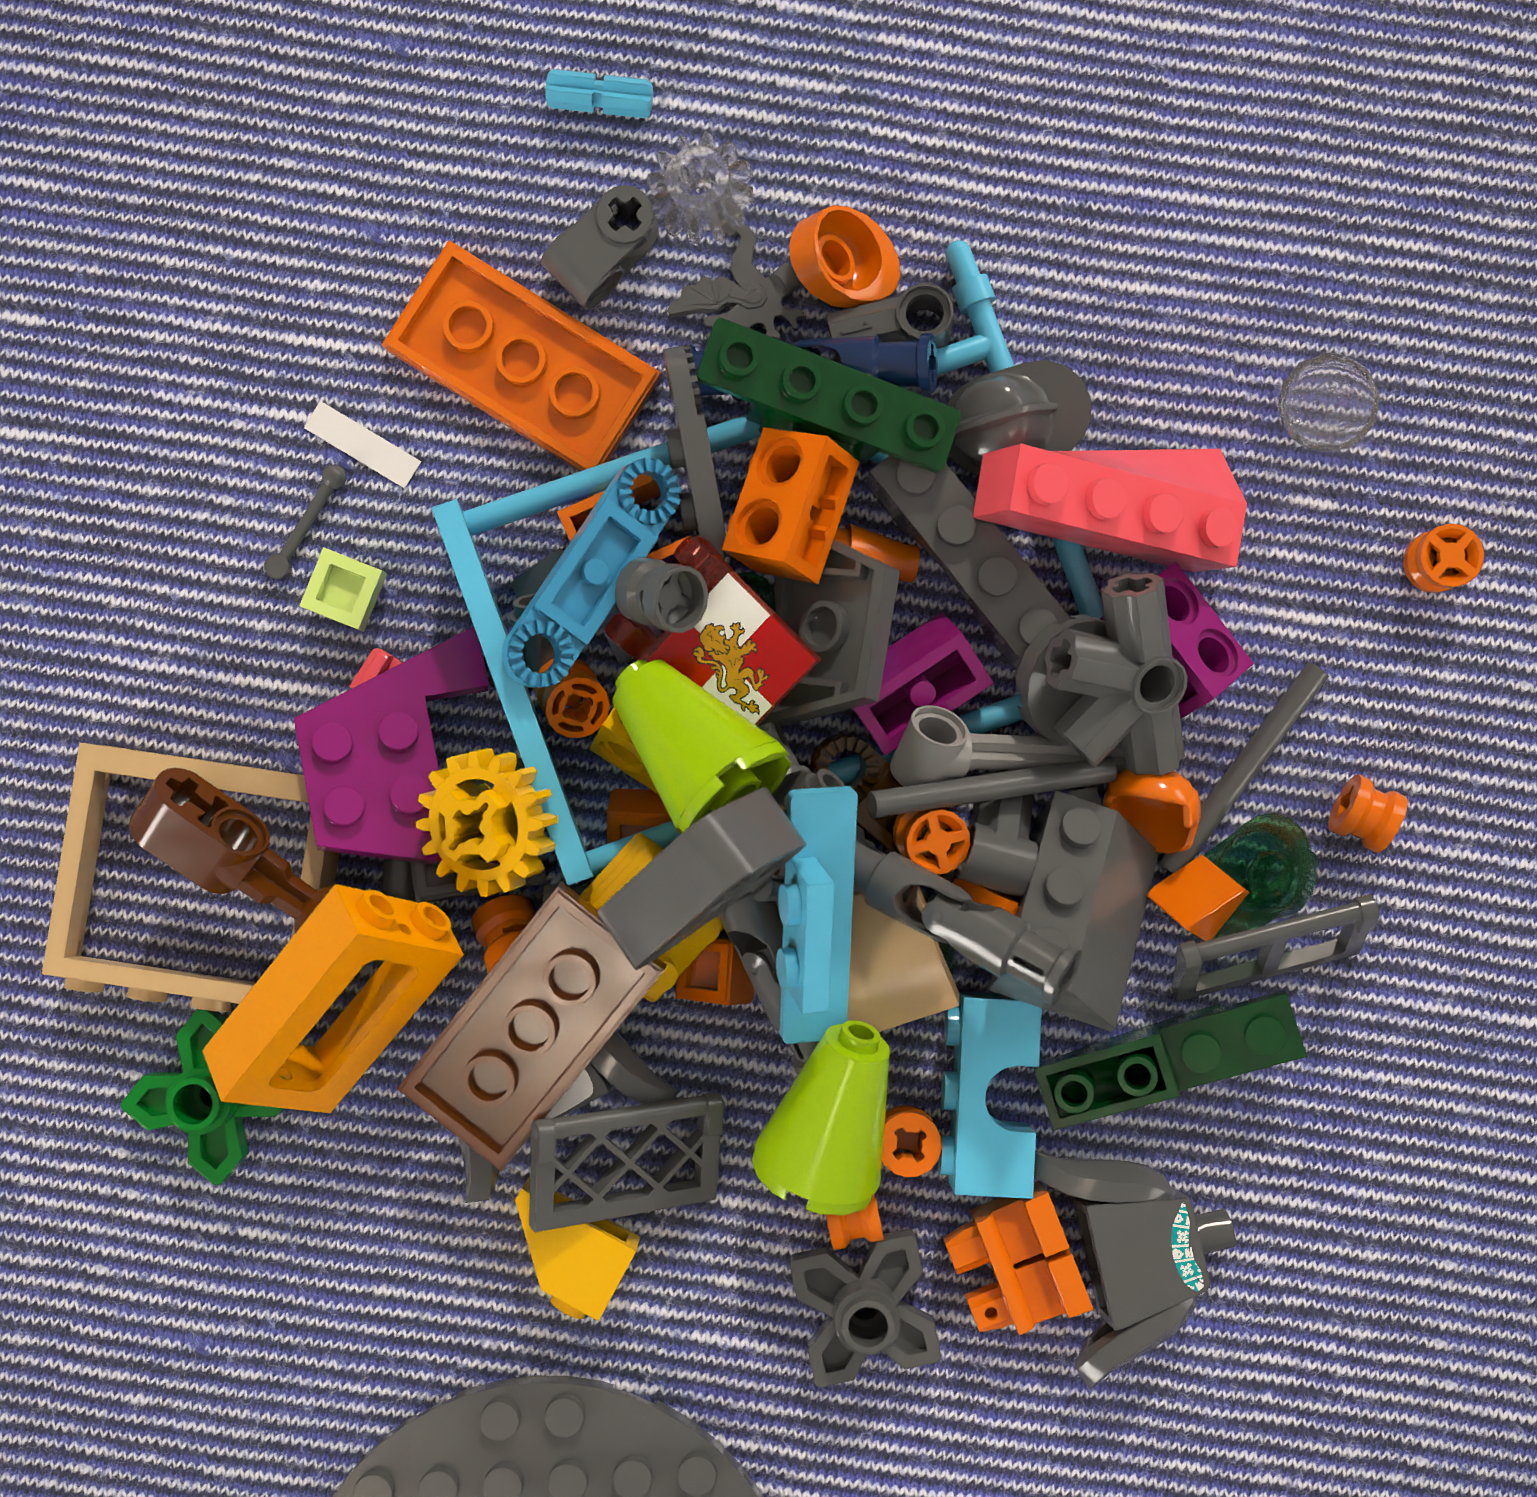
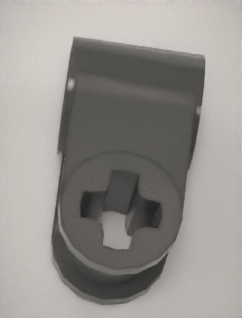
[541,185,659,310]

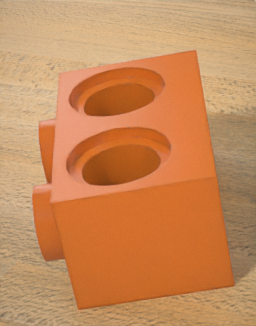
[721,427,860,584]

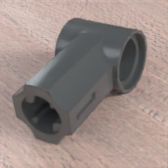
[826,283,953,364]
[955,770,1038,898]

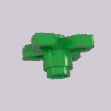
[121,1009,285,1185]

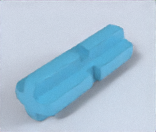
[545,69,653,118]

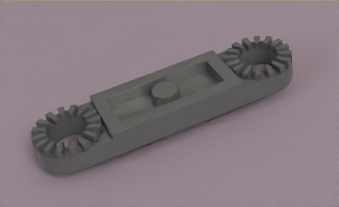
[663,344,733,594]

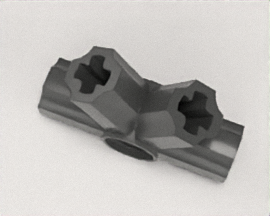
[1044,573,1187,776]

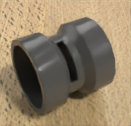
[615,557,709,633]

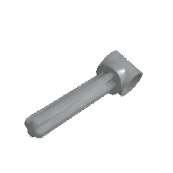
[890,705,1126,786]

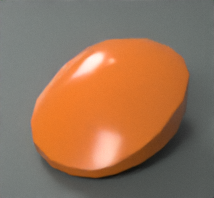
[789,205,901,308]

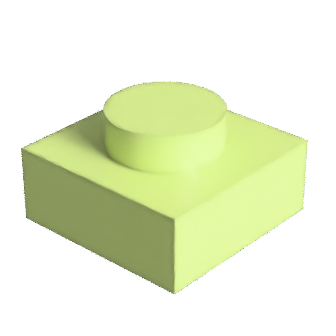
[299,547,387,632]

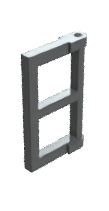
[1171,894,1379,1002]

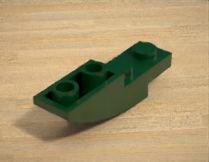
[1034,990,1307,1130]

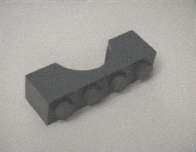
[865,456,1071,673]

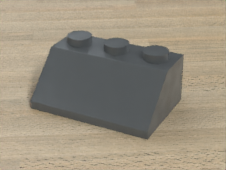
[988,790,1159,1032]

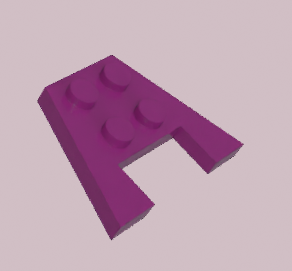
[293,627,500,865]

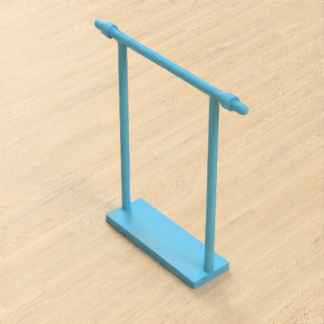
[431,240,1104,886]

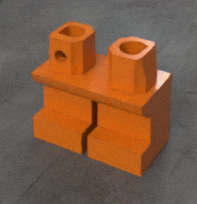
[943,1180,1094,1335]

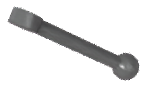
[264,464,347,580]

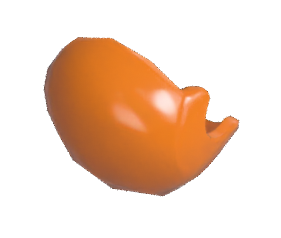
[1103,768,1201,854]

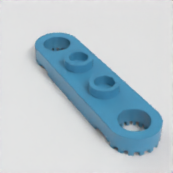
[502,458,681,688]

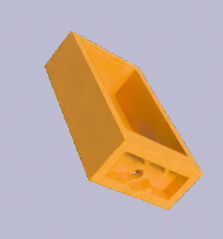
[202,884,464,1113]

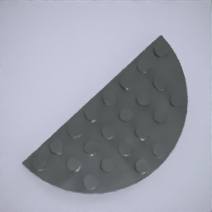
[332,1375,764,1497]

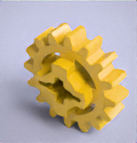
[416,748,558,897]

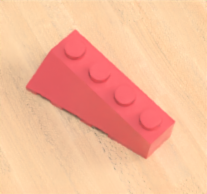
[972,444,1247,572]

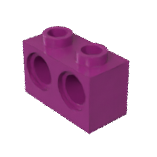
[1100,561,1254,719]

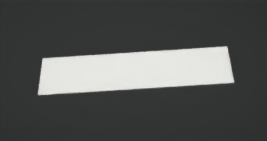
[304,401,421,489]

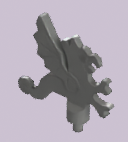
[667,213,804,340]

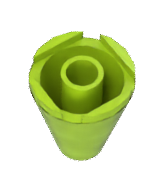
[612,659,791,834]
[751,1020,890,1215]

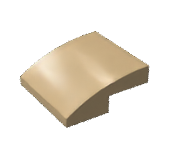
[847,887,960,1032]

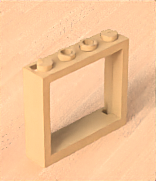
[42,742,339,1011]

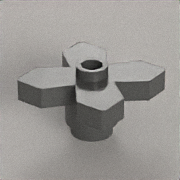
[790,1229,941,1387]

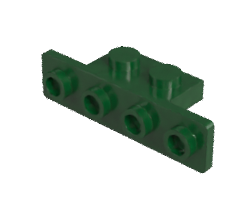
[696,318,961,473]

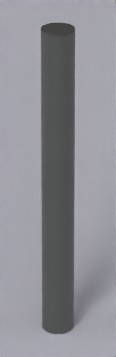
[1157,662,1329,875]
[867,756,1117,818]

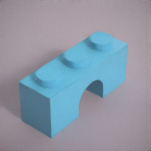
[938,992,1042,1199]

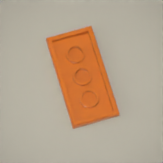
[381,240,662,472]

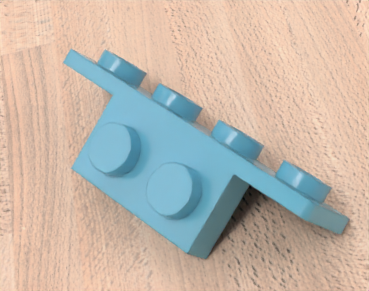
[776,786,858,1044]

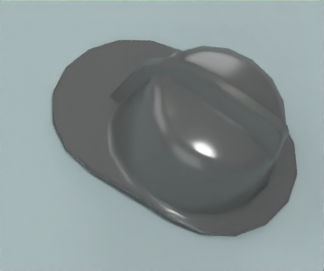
[947,360,1092,476]

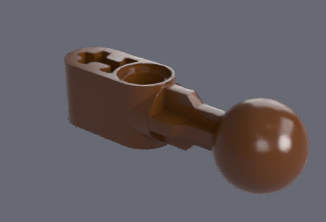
[129,768,357,933]

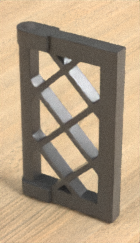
[529,1092,724,1233]

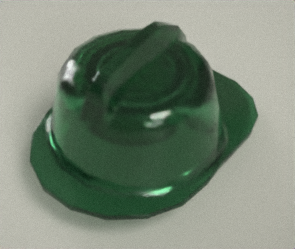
[1193,813,1320,941]

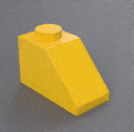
[515,1176,640,1321]

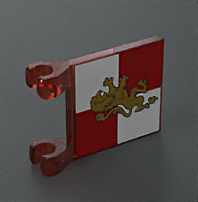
[605,536,822,726]

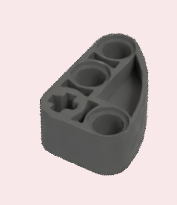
[596,787,807,970]

